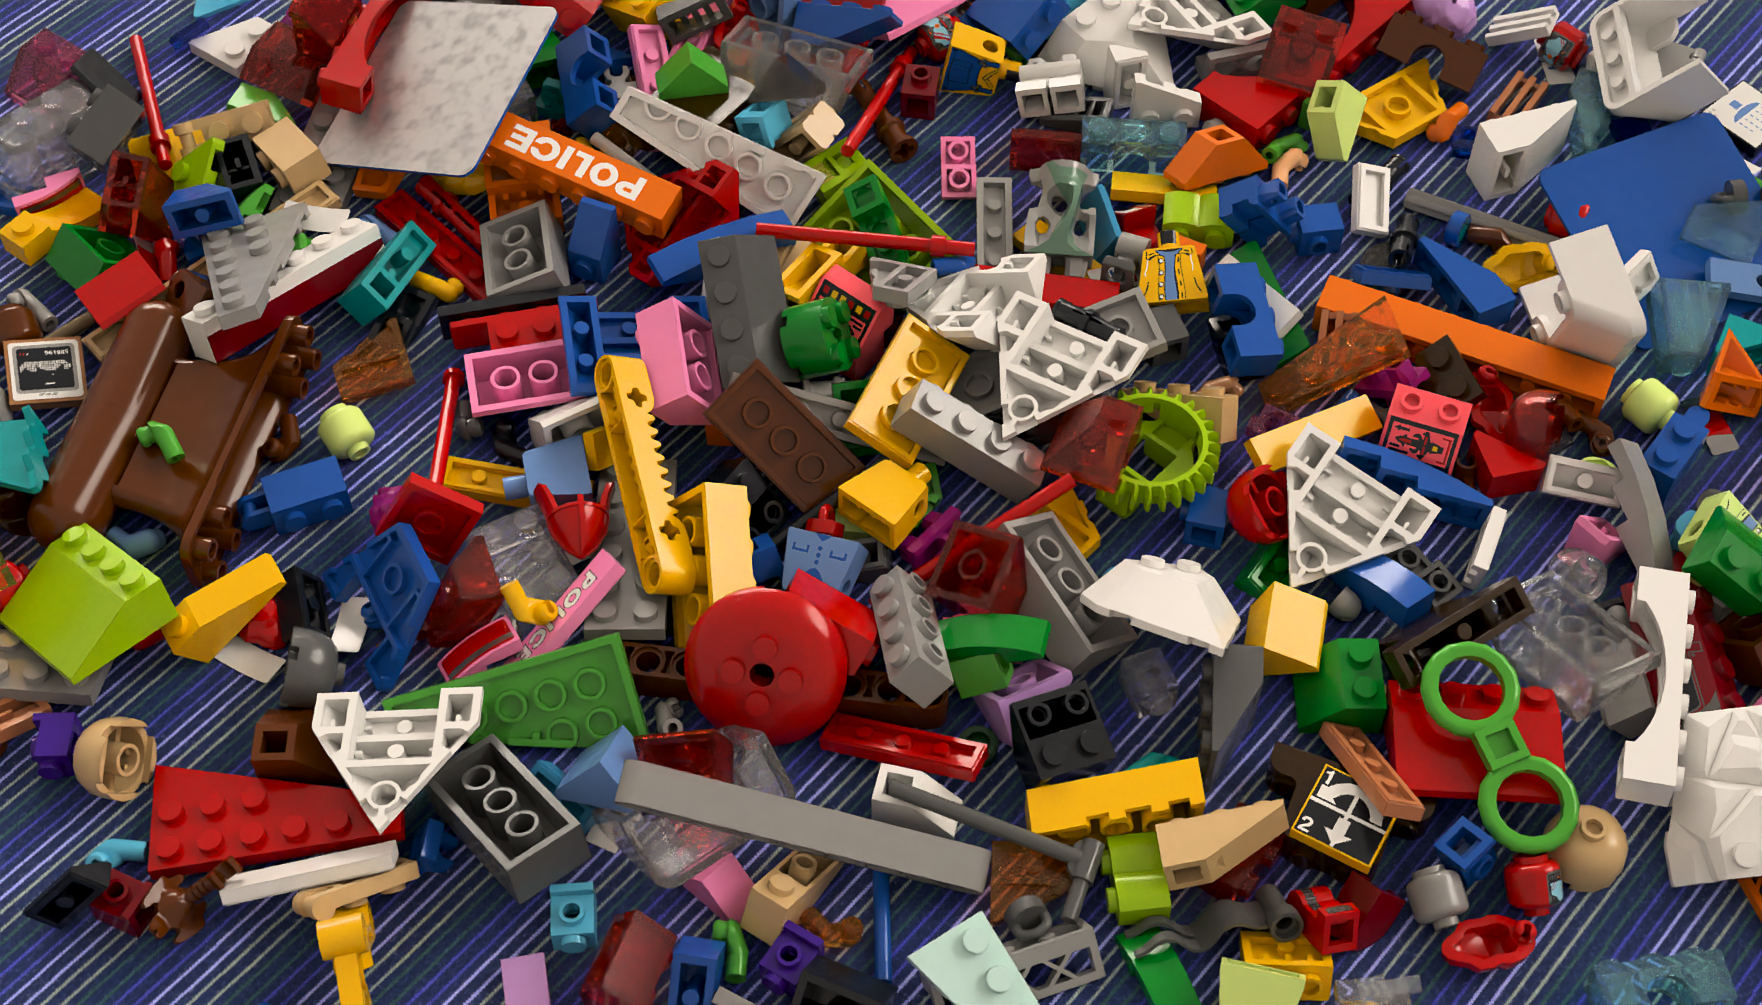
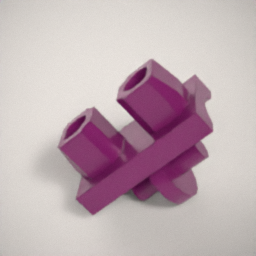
[1354,354,1431,408]
[898,506,968,571]

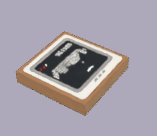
[3,336,88,412]

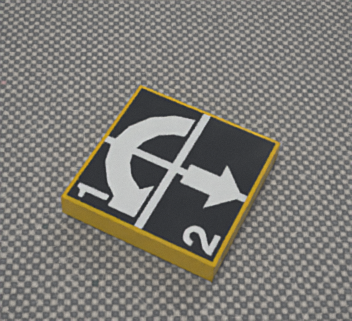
[1289,764,1397,874]

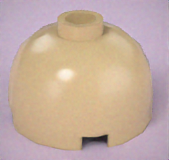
[73,717,157,802]
[1542,805,1628,892]

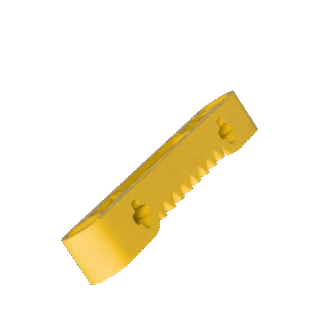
[594,355,697,596]

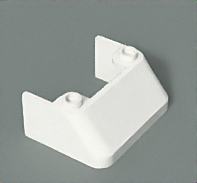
[1590,0,1729,122]
[1518,224,1647,367]

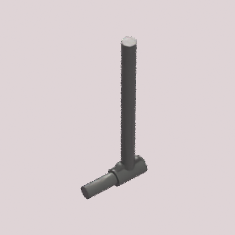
[887,779,1105,924]

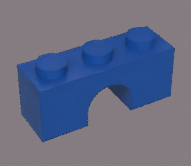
[555,25,618,138]
[1205,262,1284,377]

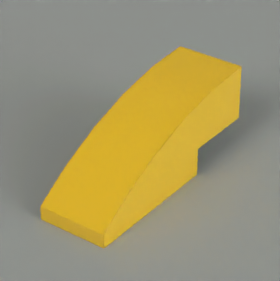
[782,242,869,304]

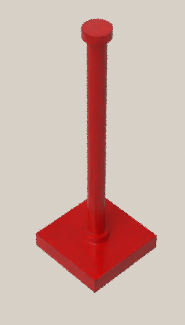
[375,367,484,566]

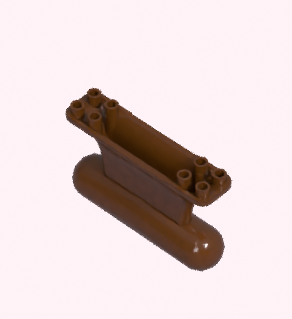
[27,300,322,589]

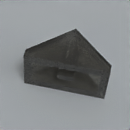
[748,52,826,103]

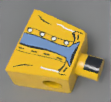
[1139,230,1209,314]

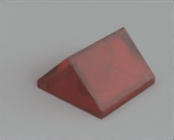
[1009,128,1082,171]
[633,728,734,784]

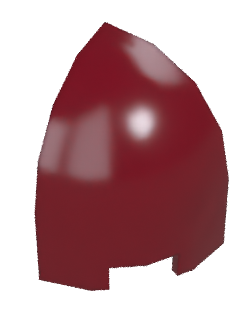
[1336,870,1406,951]

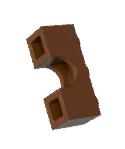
[1376,10,1489,95]

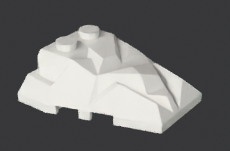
[1663,705,1762,888]

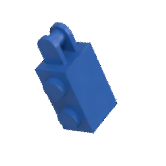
[1643,406,1710,506]
[236,455,354,535]

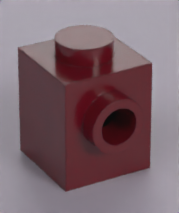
[901,63,940,120]

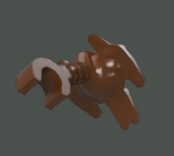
[141,856,244,945]

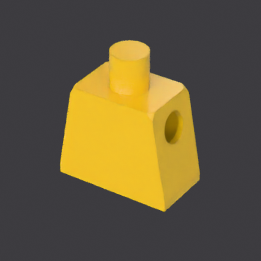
[838,460,932,551]

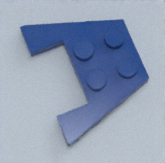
[322,522,441,692]

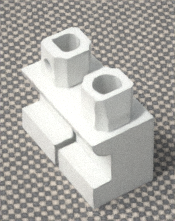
[1015,54,1085,118]

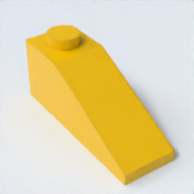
[160,553,287,663]

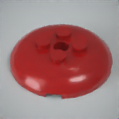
[684,586,848,746]

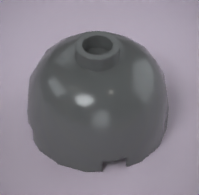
[279,626,346,709]

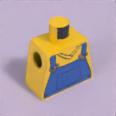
[940,21,1022,96]

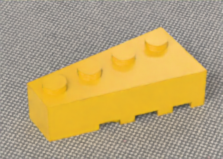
[1024,757,1206,854]

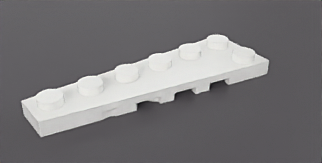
[609,86,827,226]

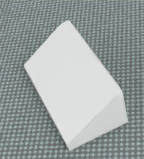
[1103,45,1149,110]
[1539,454,1624,509]

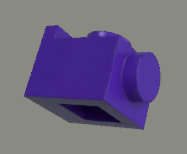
[30,712,84,780]
[759,920,825,998]

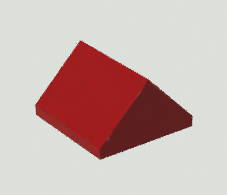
[74,250,167,330]

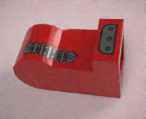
[1287,885,1360,955]

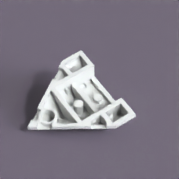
[1037,0,1175,92]
[1127,0,1274,50]
[903,253,1047,352]
[998,291,1149,441]
[1286,422,1441,588]
[1079,555,1241,657]
[311,686,484,835]

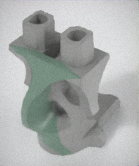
[1023,159,1099,278]

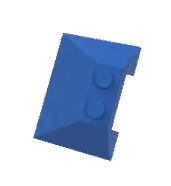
[557,296,709,397]

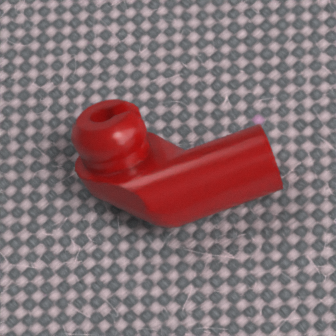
[153,237,180,283]

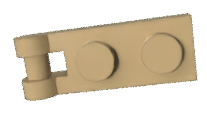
[172,99,275,158]
[292,857,420,921]

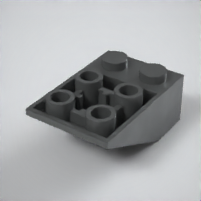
[1197,644,1264,792]

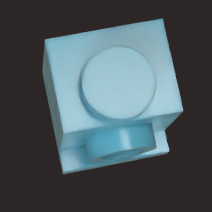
[734,99,792,149]
[550,882,597,954]

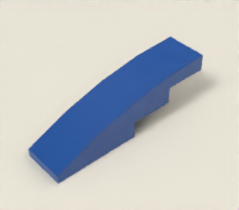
[647,210,797,287]
[1336,436,1493,530]

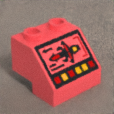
[809,264,894,381]
[1378,383,1473,476]

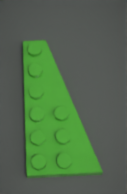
[381,632,654,752]

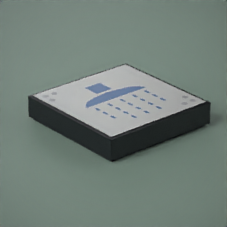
[1700,80,1762,158]

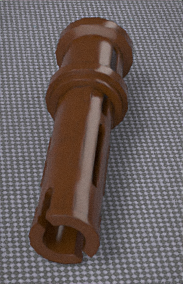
[850,79,918,163]

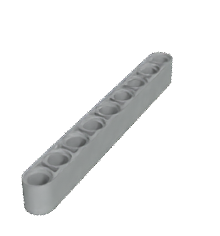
[614,759,992,895]

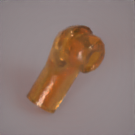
[799,906,864,948]

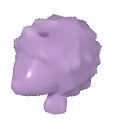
[1412,0,1477,40]

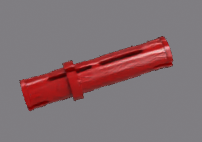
[415,175,482,254]

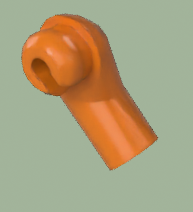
[1426,101,1469,143]

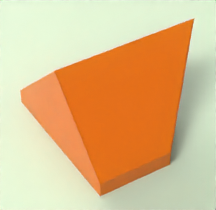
[1699,328,1762,418]

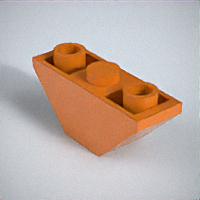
[1163,124,1268,191]

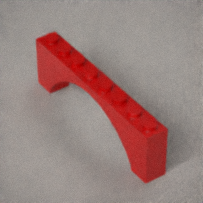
[1193,0,1417,150]

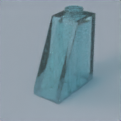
[1646,278,1731,376]

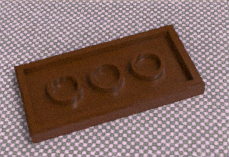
[702,358,866,514]

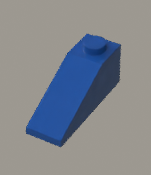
[1413,236,1516,328]

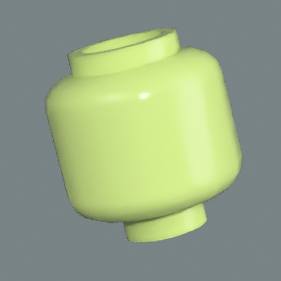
[1620,378,1679,434]
[317,403,375,461]

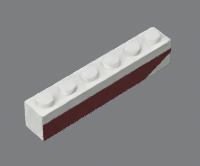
[181,218,384,363]

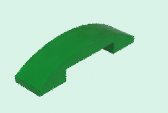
[843,173,911,264]
[938,613,1052,663]
[1115,926,1201,1005]

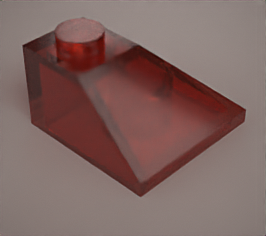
[1040,395,1144,494]

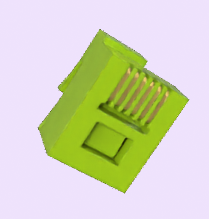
[804,137,866,206]

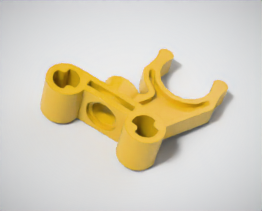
[316,901,376,1005]

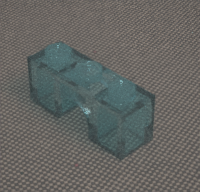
[1079,116,1187,175]
[1583,947,1738,1005]

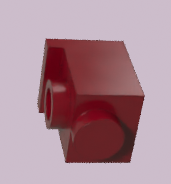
[88,868,154,939]

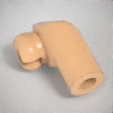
[1271,148,1309,188]

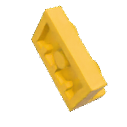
[1239,931,1334,1001]

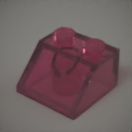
[4,28,93,125]

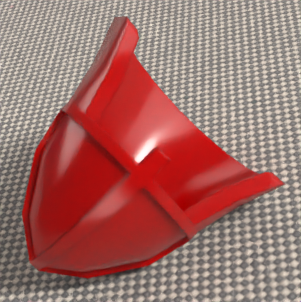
[533,482,615,560]

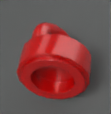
[805,504,845,539]

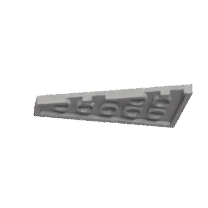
[201,201,310,331]

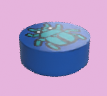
[1444,210,1471,248]

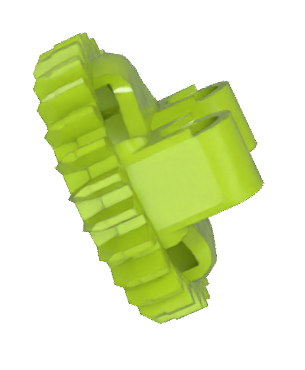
[1077,386,1221,519]

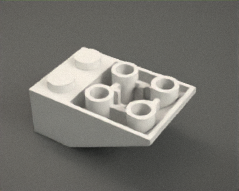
[1466,100,1577,201]

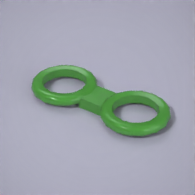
[1420,641,1580,855]

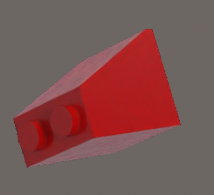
[756,568,880,676]

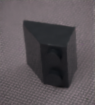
[791,954,899,1005]

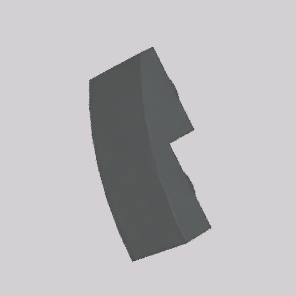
[1384,543,1464,609]

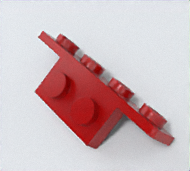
[449,299,599,350]

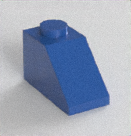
[162,183,244,240]
[567,196,622,284]
[668,935,726,1005]

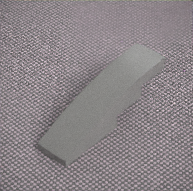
[1607,438,1673,571]

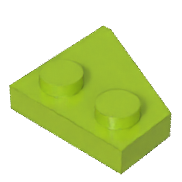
[171,137,225,191]

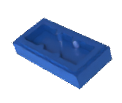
[1350,264,1433,293]

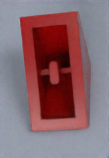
[1466,430,1547,499]

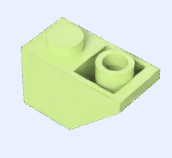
[1307,80,1367,162]

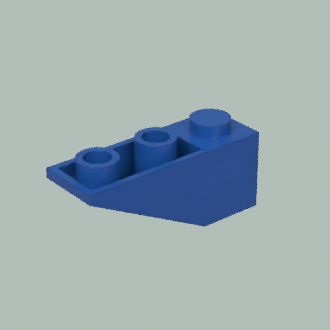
[790,0,903,54]

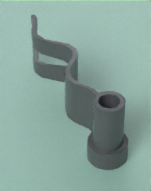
[1124,884,1304,958]

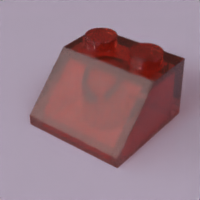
[1256,5,1348,98]
[239,20,337,110]
[925,520,1027,615]
[422,536,505,648]

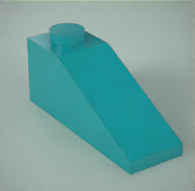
[337,220,437,326]

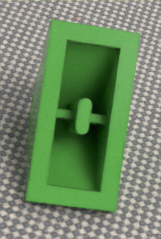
[655,41,729,100]

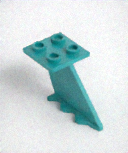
[0,405,49,494]

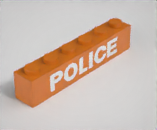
[480,111,683,239]

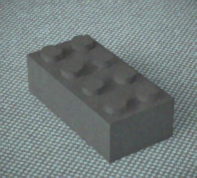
[425,733,592,904]

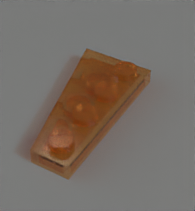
[1258,295,1412,419]

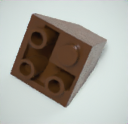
[250,708,344,784]

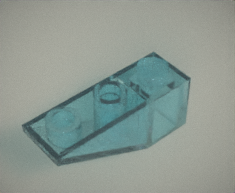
[1566,67,1614,158]

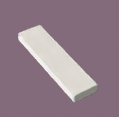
[219,840,399,906]

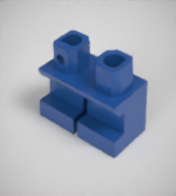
[1219,175,1305,249]

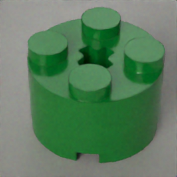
[780,297,861,380]

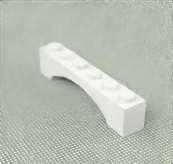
[1615,566,1696,807]

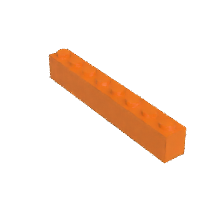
[1311,275,1616,419]

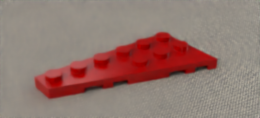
[147,765,405,880]

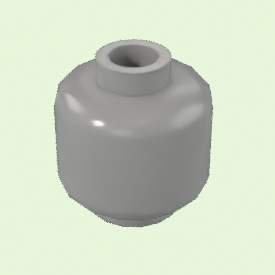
[1405,864,1469,931]

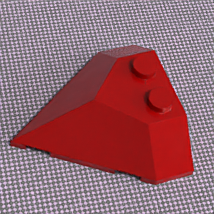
[624,159,739,288]

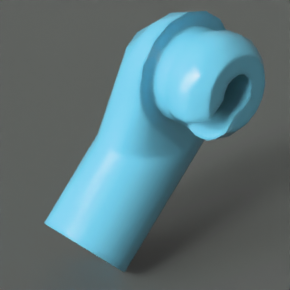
[85,838,150,869]

